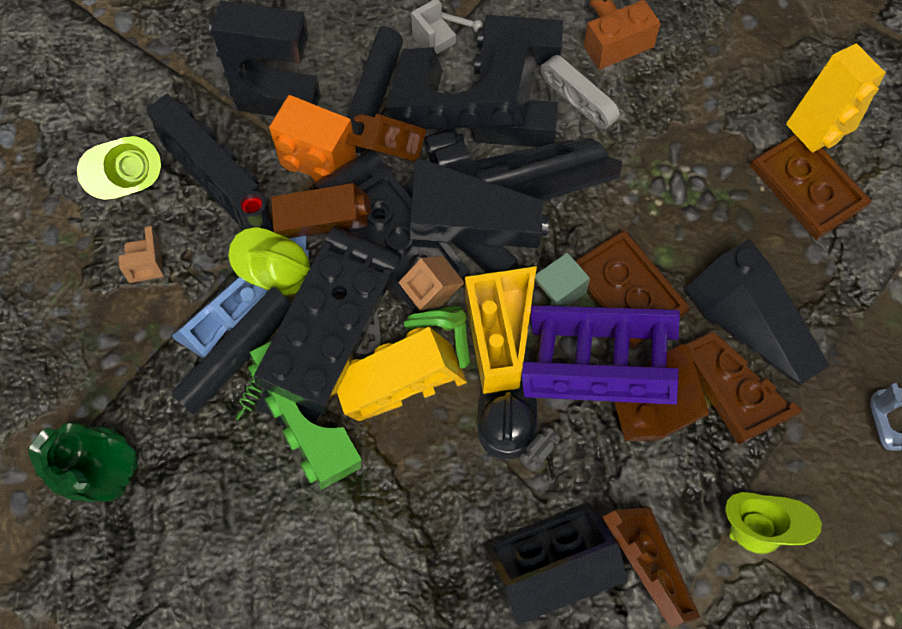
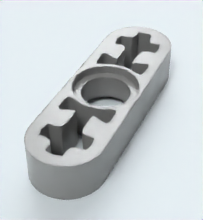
[540,55,620,130]

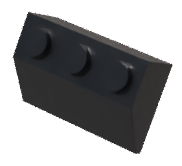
[483,503,628,625]

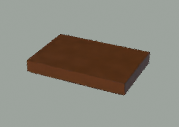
[750,134,872,240]
[575,229,690,350]

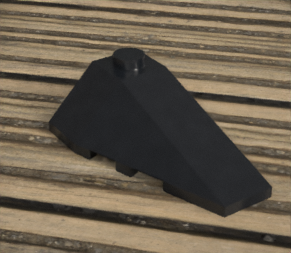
[684,239,830,386]

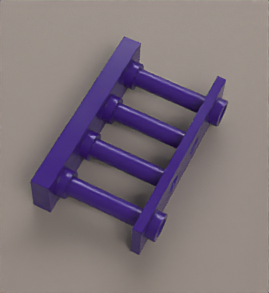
[522,305,680,404]

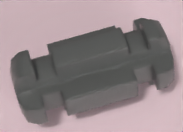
[519,426,560,471]

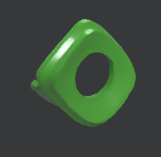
[404,306,470,369]

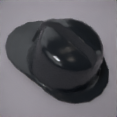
[478,379,537,461]

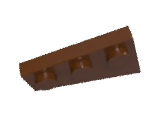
[686,332,803,445]
[603,507,701,628]

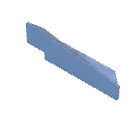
[171,236,309,358]

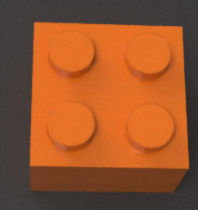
[269,95,357,181]

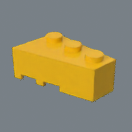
[786,43,886,153]
[464,266,537,394]
[337,327,467,421]

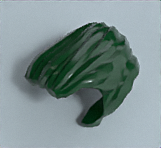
[28,421,138,503]

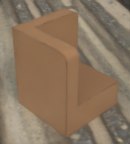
[118,226,164,283]
[398,256,464,310]

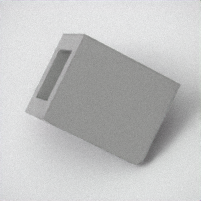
[411,0,456,54]

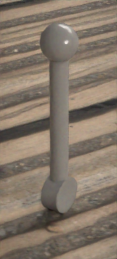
[442,12,485,32]

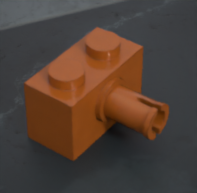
[583,0,660,70]

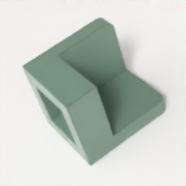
[535,253,590,307]

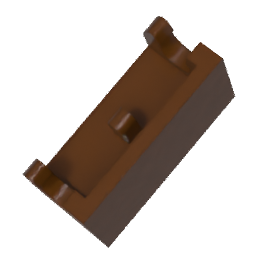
[346,114,426,162]

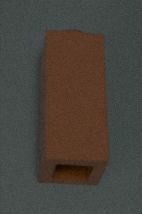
[271,183,371,239]

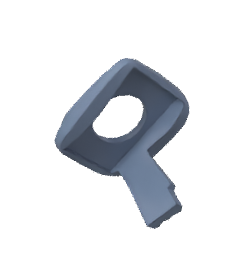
[870,383,902,451]

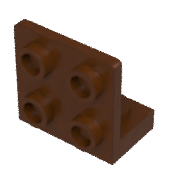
[614,344,709,441]

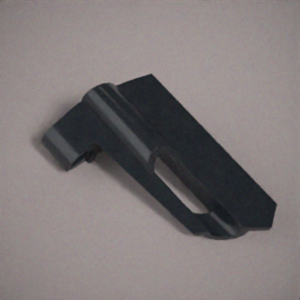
[424,128,622,201]

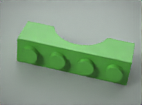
[248,341,362,490]

